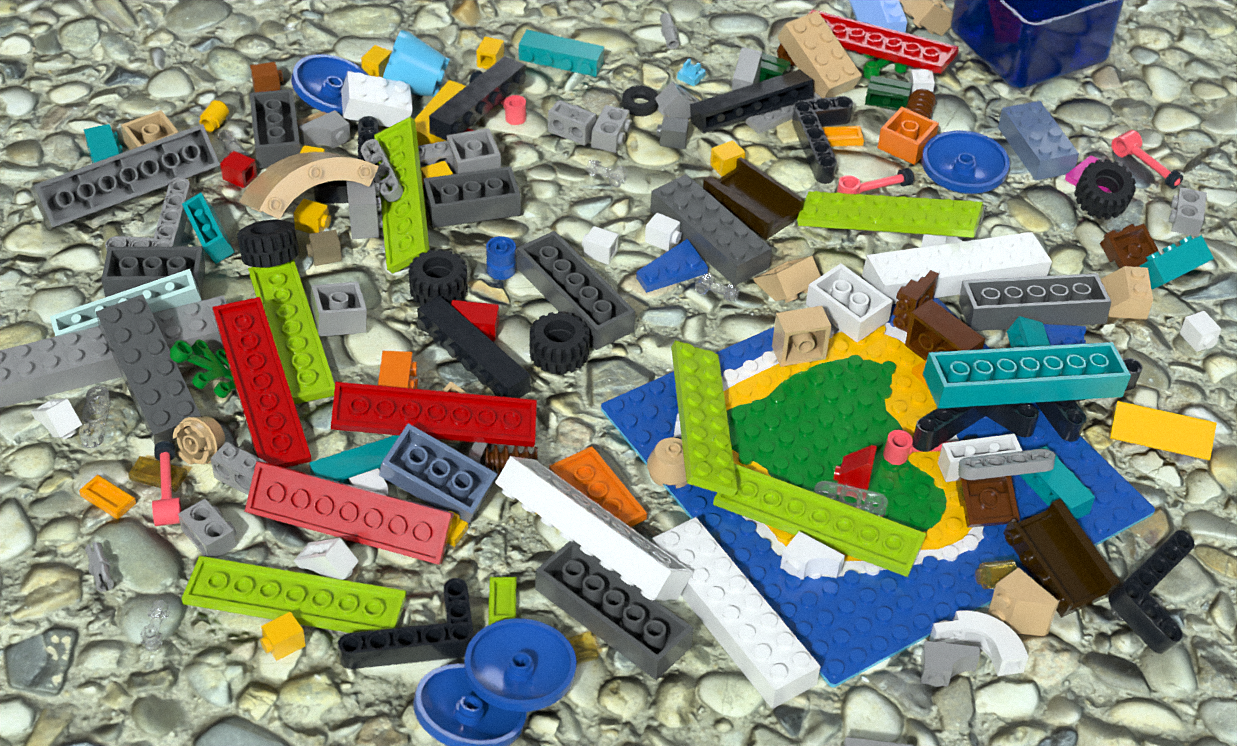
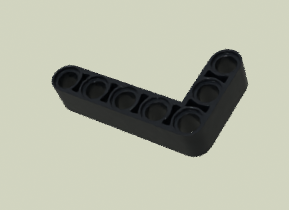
[792,96,853,184]
[313,116,379,204]
[1035,358,1143,442]
[912,403,1039,452]
[1108,530,1195,654]
[338,578,473,669]

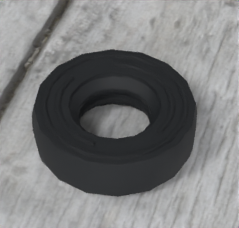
[622,85,659,117]

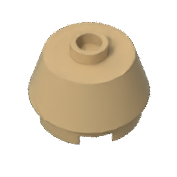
[173,416,225,465]
[647,437,687,488]

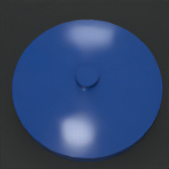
[291,54,368,116]
[922,130,1010,194]
[464,619,576,712]
[413,664,527,746]

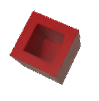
[220,151,257,189]

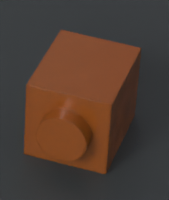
[250,62,283,93]

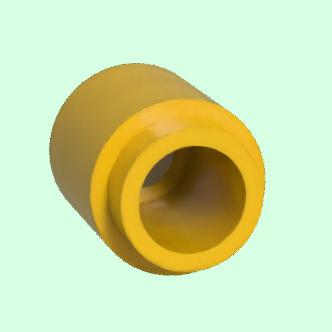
[199,100,229,132]

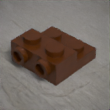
[1100,224,1161,269]
[893,270,939,332]
[955,476,1020,528]

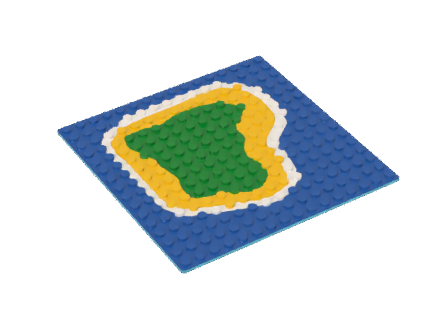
[601,298,1155,687]

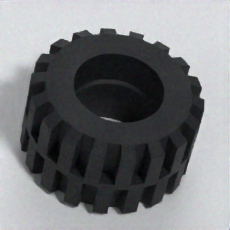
[1074,159,1136,220]
[237,219,299,268]
[409,249,468,306]
[529,311,590,374]

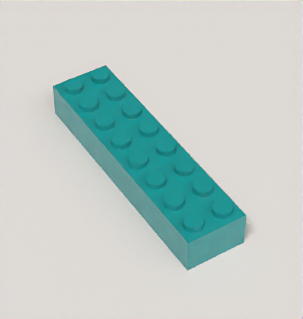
[923,342,1131,409]

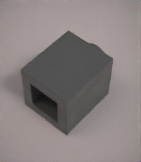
[657,116,689,149]

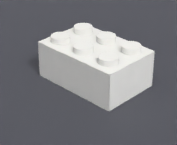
[341,71,412,127]
[806,264,893,342]

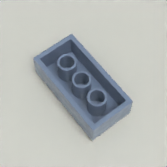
[998,101,1079,181]
[379,423,497,526]

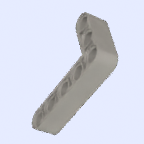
[105,177,192,251]

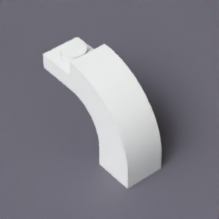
[929,611,1028,676]

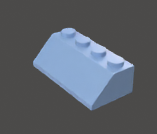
[849,0,907,33]

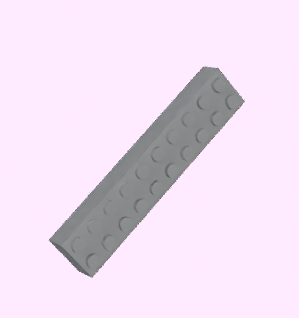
[0,295,227,408]

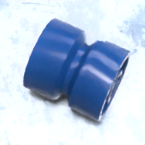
[486,236,516,280]

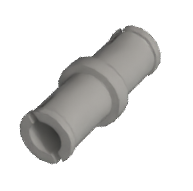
[660,13,679,49]
[85,542,114,592]

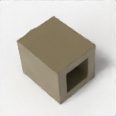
[306,230,342,266]

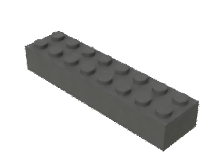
[30,124,220,231]

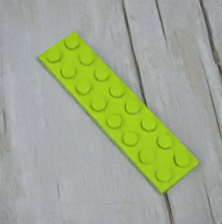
[374,116,430,274]
[797,191,983,238]
[248,259,335,404]
[671,340,738,497]
[713,463,926,577]
[182,556,407,633]

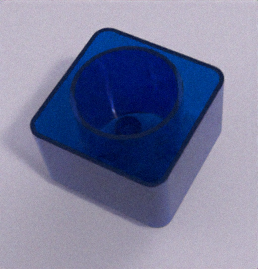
[950,0,1124,89]

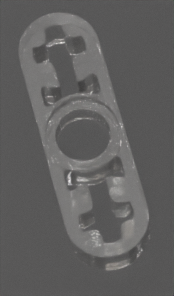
[79,386,111,448]
[814,481,888,517]

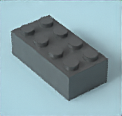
[249,89,301,168]
[424,166,521,228]
[101,246,206,298]

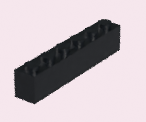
[429,56,526,141]
[690,69,813,133]
[417,296,531,398]

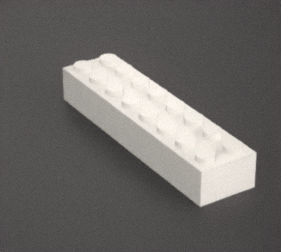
[862,232,1052,304]
[495,456,693,601]
[652,517,820,709]

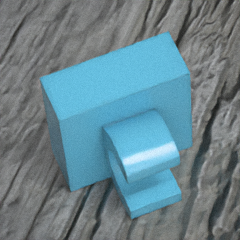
[677,59,706,87]

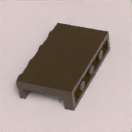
[703,157,804,240]
[1003,499,1120,618]

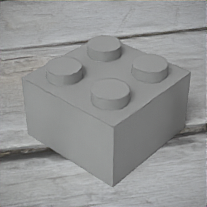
[447,128,501,174]
[347,178,383,239]
[311,282,367,336]

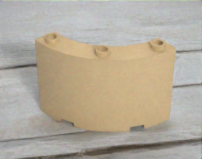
[239,152,379,220]

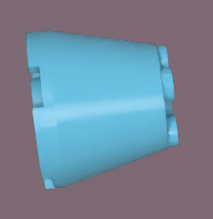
[383,29,450,97]

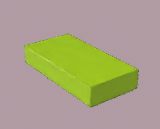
[489,577,516,625]

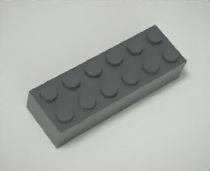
[650,174,772,286]
[516,230,636,350]
[959,273,1112,331]
[96,294,201,446]
[535,541,694,680]

